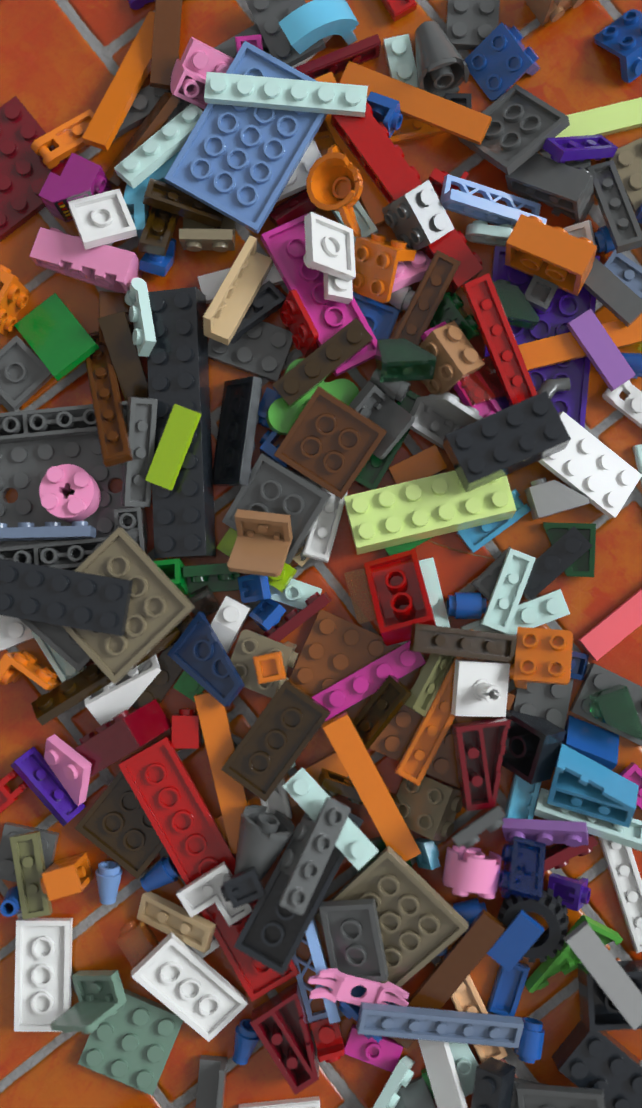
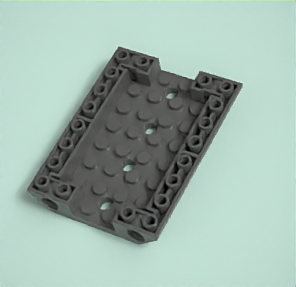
[0,401,148,569]

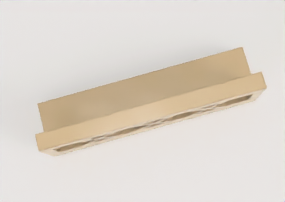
[203,235,273,345]

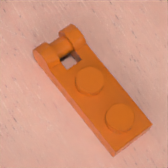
[31,109,94,169]

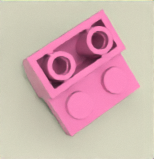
[170,37,234,109]

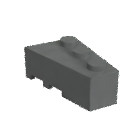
[505,152,594,225]

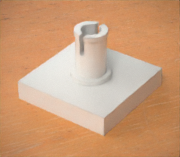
[68,188,137,250]
[303,212,356,282]
[451,660,510,717]

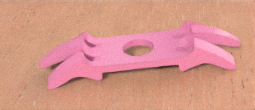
[308,968,409,1006]

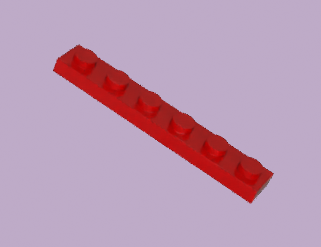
[462,273,537,406]

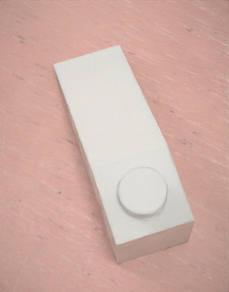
[211,596,252,655]
[84,655,161,725]

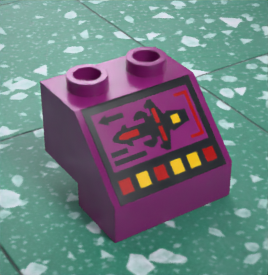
[38,153,112,222]

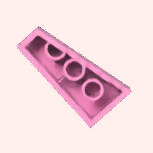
[29,227,144,293]

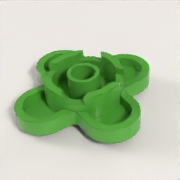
[266,358,359,435]

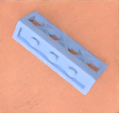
[440,174,547,226]
[292,918,340,1024]

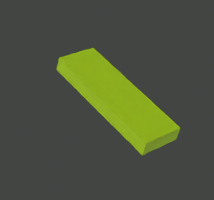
[145,404,202,491]

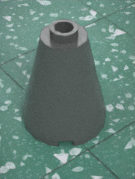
[415,21,470,98]
[234,805,295,881]

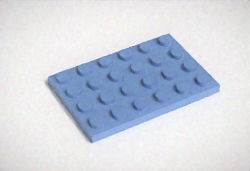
[165,41,327,234]

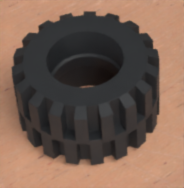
[497,883,569,963]

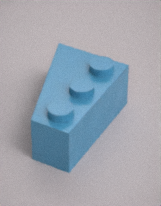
[547,744,639,828]

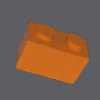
[40,852,94,901]

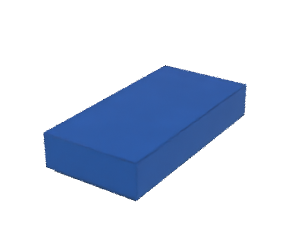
[487,909,544,972]
[486,962,530,1016]

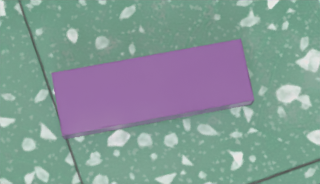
[566,309,636,392]

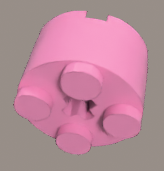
[39,464,101,523]
[442,845,502,899]

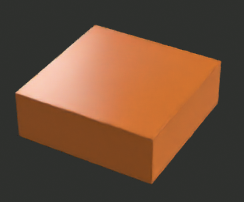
[253,651,287,684]

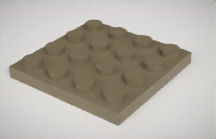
[62,527,195,684]
[314,846,469,987]

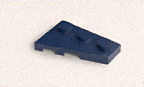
[167,612,245,707]

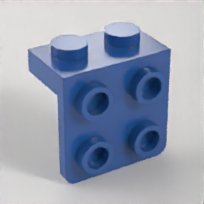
[594,9,642,84]
[464,22,540,101]

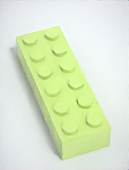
[344,470,516,555]

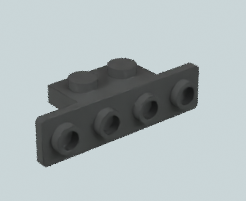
[278,797,351,915]

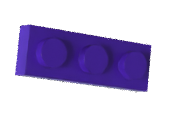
[542,134,618,163]
[10,746,86,827]

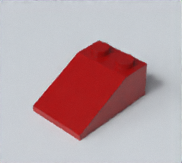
[364,549,437,646]

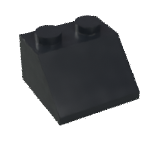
[502,710,566,784]

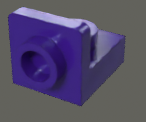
[548,873,591,911]

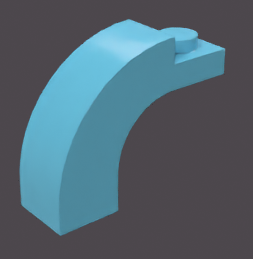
[278,0,359,54]
[124,150,181,239]

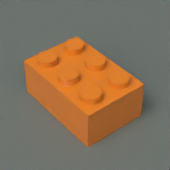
[505,214,597,296]

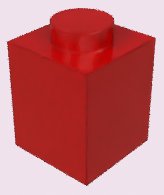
[171,708,202,749]

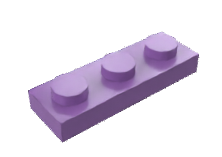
[502,818,589,847]

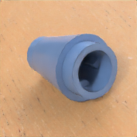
[95,861,123,905]

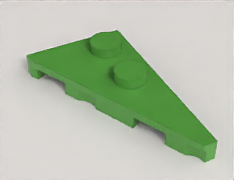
[525,914,623,993]

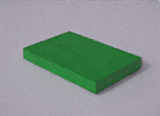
[14,293,99,381]

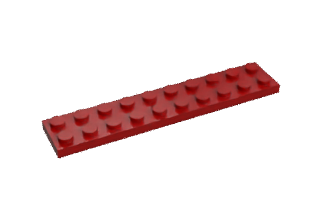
[118,736,299,1002]

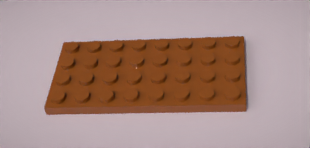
[289,609,515,789]

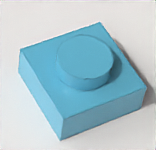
[415,838,440,870]

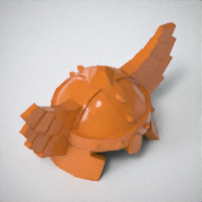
[306,144,363,237]

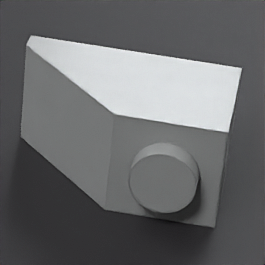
[524,478,590,520]

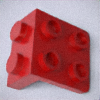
[280,289,319,356]

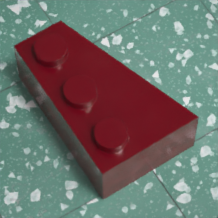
[74,699,172,777]
[451,717,511,811]
[250,981,319,1095]

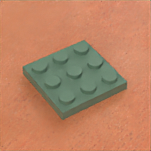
[78,988,183,1096]

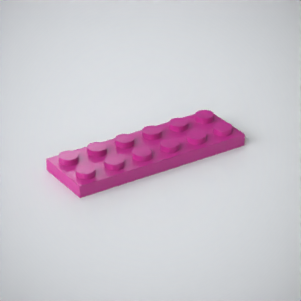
[261,213,383,377]

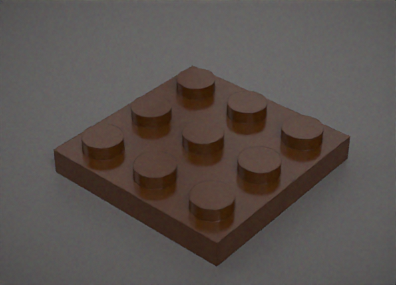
[274,386,387,499]

